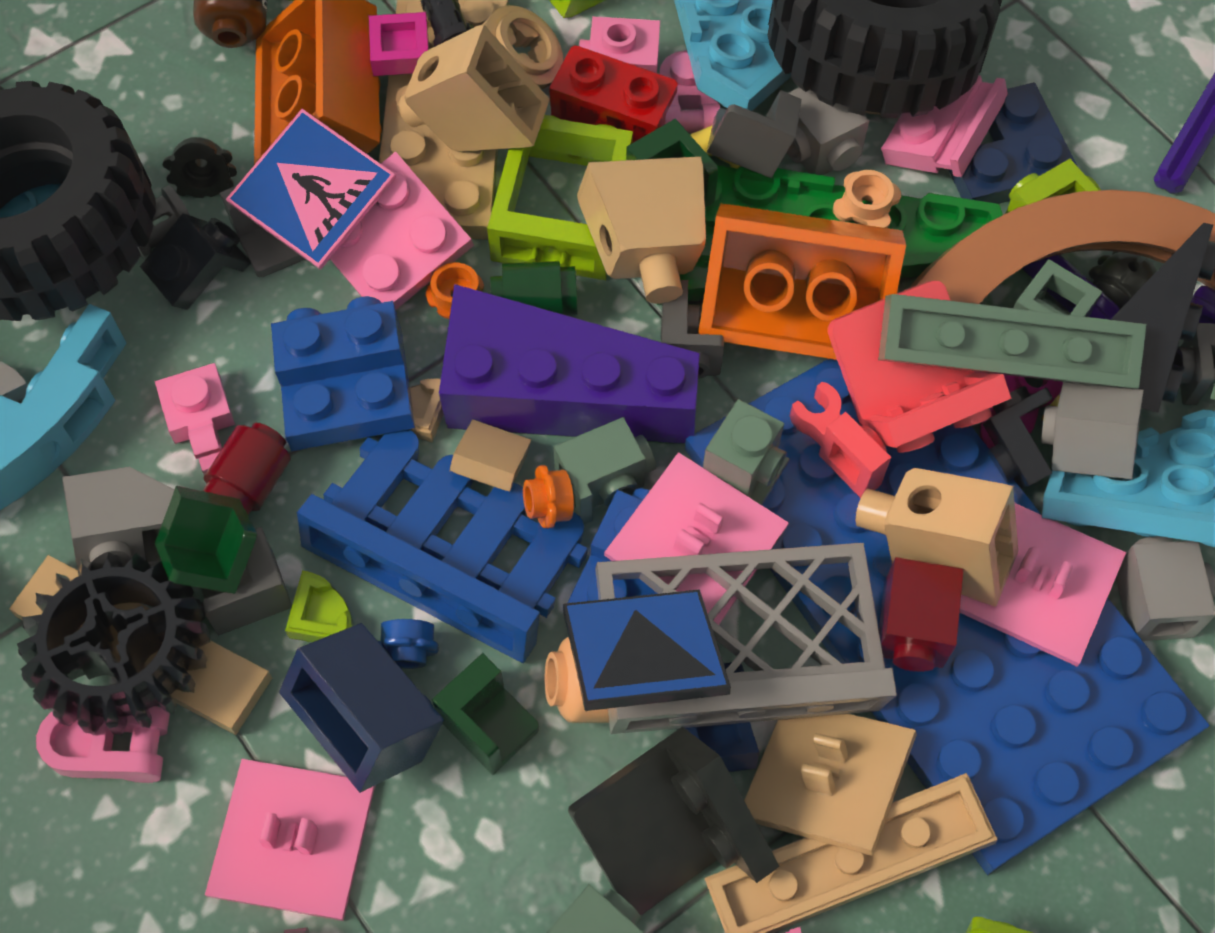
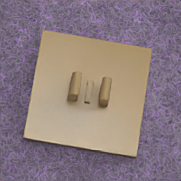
[744,714,917,856]

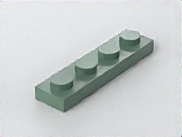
[878,294,1146,389]

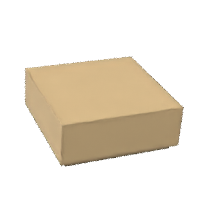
[449,419,531,492]

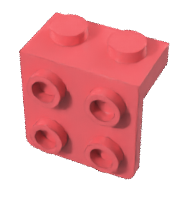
[828,281,1012,453]

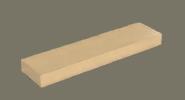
[9,555,272,735]
[704,773,998,933]

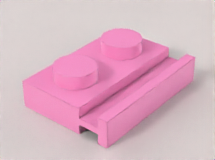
[881,75,1008,177]

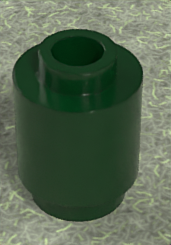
[490,261,578,315]

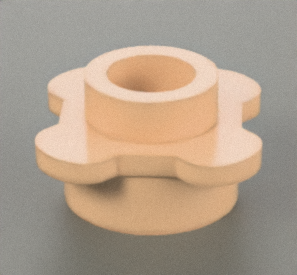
[833,170,901,228]

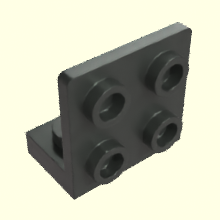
[568,726,780,915]

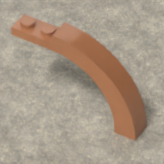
[908,190,1215,304]

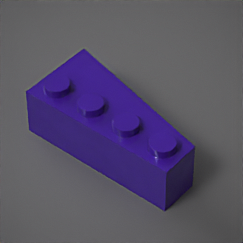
[439,284,700,444]

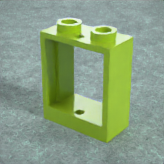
[487,115,633,281]

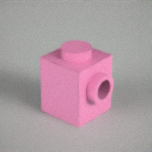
[579,16,660,73]

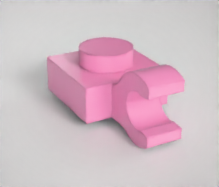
[155,363,235,474]

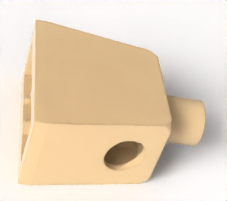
[399,24,550,152]
[577,157,706,304]
[856,468,1019,607]

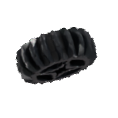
[17,552,210,736]

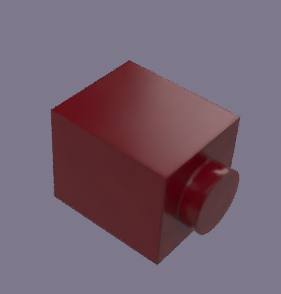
[879,557,964,672]

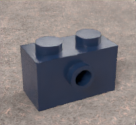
[279,623,444,793]

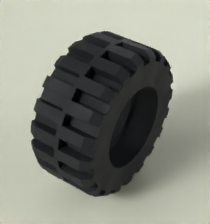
[767,0,1002,118]
[0,81,156,321]

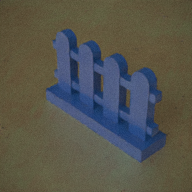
[297,429,588,664]

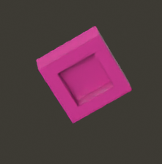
[369,12,429,76]

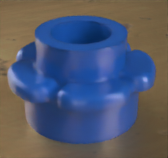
[378,619,439,669]

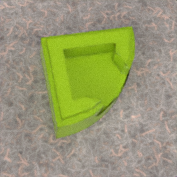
[285,570,354,642]

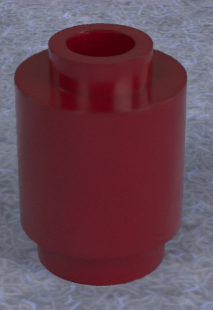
[202,422,291,516]

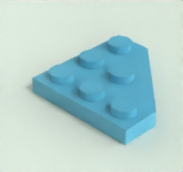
[674,0,791,111]
[1042,409,1215,547]

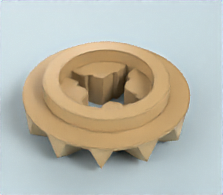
[483,5,563,90]

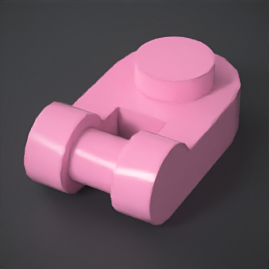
[659,50,720,133]
[36,706,170,783]

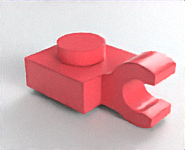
[790,382,891,498]

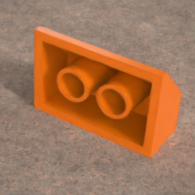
[254,0,382,165]
[698,203,906,360]

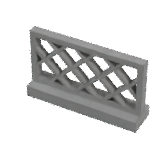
[595,543,897,734]

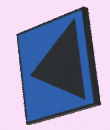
[563,589,731,711]

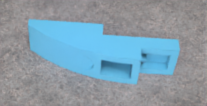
[0,304,127,510]

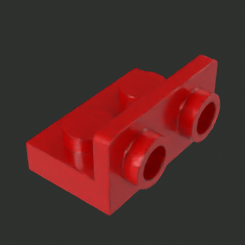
[549,45,678,143]

